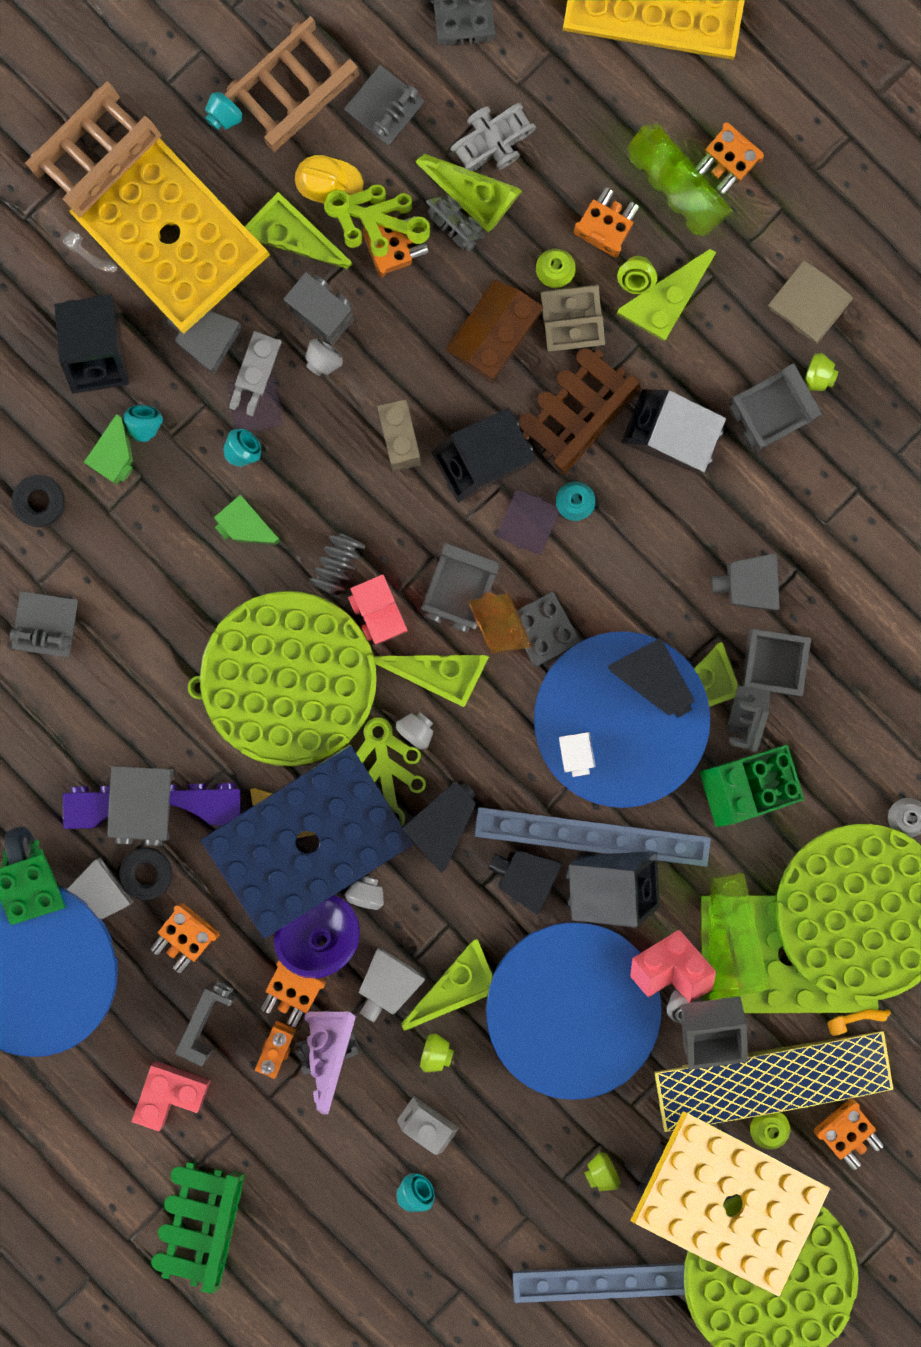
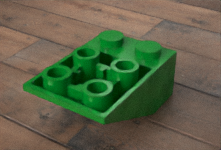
[699,744,804,827]

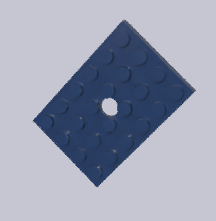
[200,744,413,939]

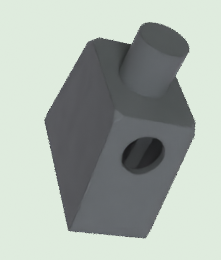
[167,311,242,375]
[711,554,779,611]

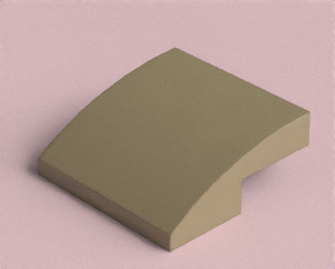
[768,261,853,344]
[540,284,605,352]

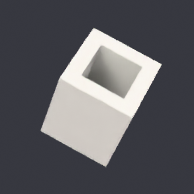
[559,732,596,777]

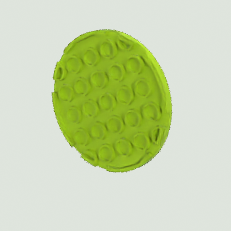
[200,591,377,766]
[775,824,921,1001]
[684,1195,858,1347]

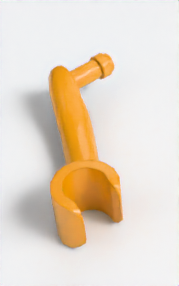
[827,1009,891,1036]

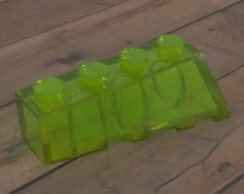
[626,124,734,237]
[708,871,770,999]

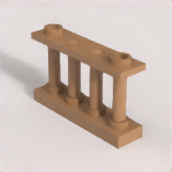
[224,16,359,152]
[25,81,162,218]

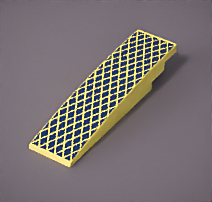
[654,1031,893,1132]

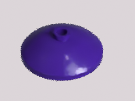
[274,895,360,978]

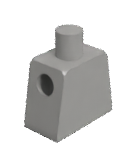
[67,858,134,920]
[359,947,425,1022]
[397,1096,459,1155]

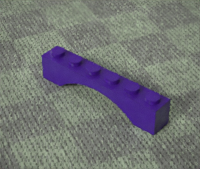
[63,783,243,829]

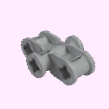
[450,103,537,171]

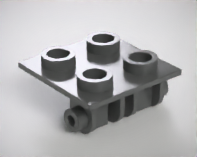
[433,0,496,47]
[344,65,425,146]
[426,195,486,252]
[10,591,78,657]
[507,592,581,667]

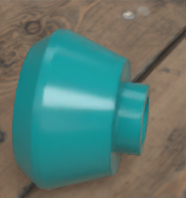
[205,92,242,130]
[123,405,163,442]
[223,429,261,467]
[556,481,595,521]
[397,1173,435,1212]

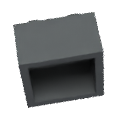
[283,272,354,346]
[740,629,811,697]
[681,996,748,1070]

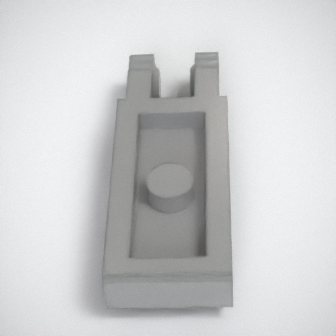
[229,331,282,416]

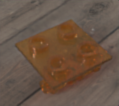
[468,591,532,654]

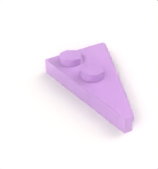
[304,1012,356,1114]

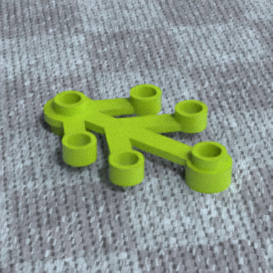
[324,185,430,257]
[356,718,426,826]

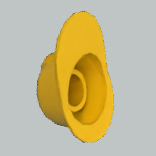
[295,155,364,204]

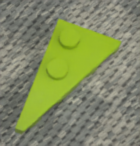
[416,154,522,232]
[245,192,352,269]
[617,249,716,342]
[694,642,738,707]
[374,655,489,707]
[401,938,493,1031]

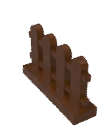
[518,348,641,475]

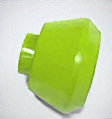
[536,248,575,288]
[617,256,657,294]
[804,353,839,391]
[420,1033,454,1073]
[750,1112,790,1150]
[584,1152,621,1191]

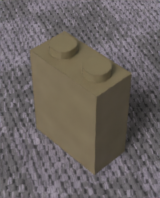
[377,400,421,472]

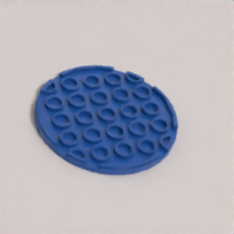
[534,632,710,808]
[0,886,118,1057]
[486,922,661,1100]

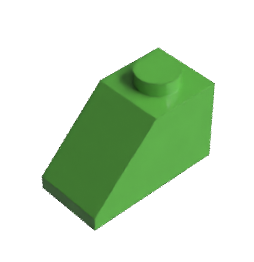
[84,414,133,485]
[214,495,281,545]

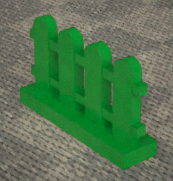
[151,1161,245,1294]

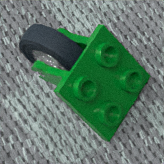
[0,826,66,925]

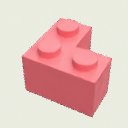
[348,574,408,645]
[630,930,716,1003]
[132,1061,211,1131]

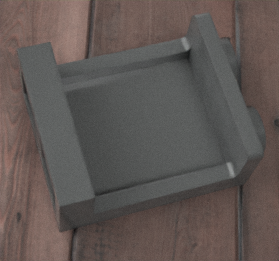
[728,363,822,451]
[421,543,500,633]
[107,766,174,846]
[175,981,237,1066]

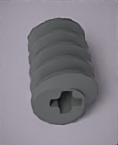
[309,532,365,598]

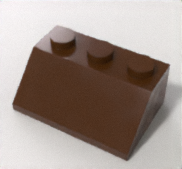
[445,279,543,384]

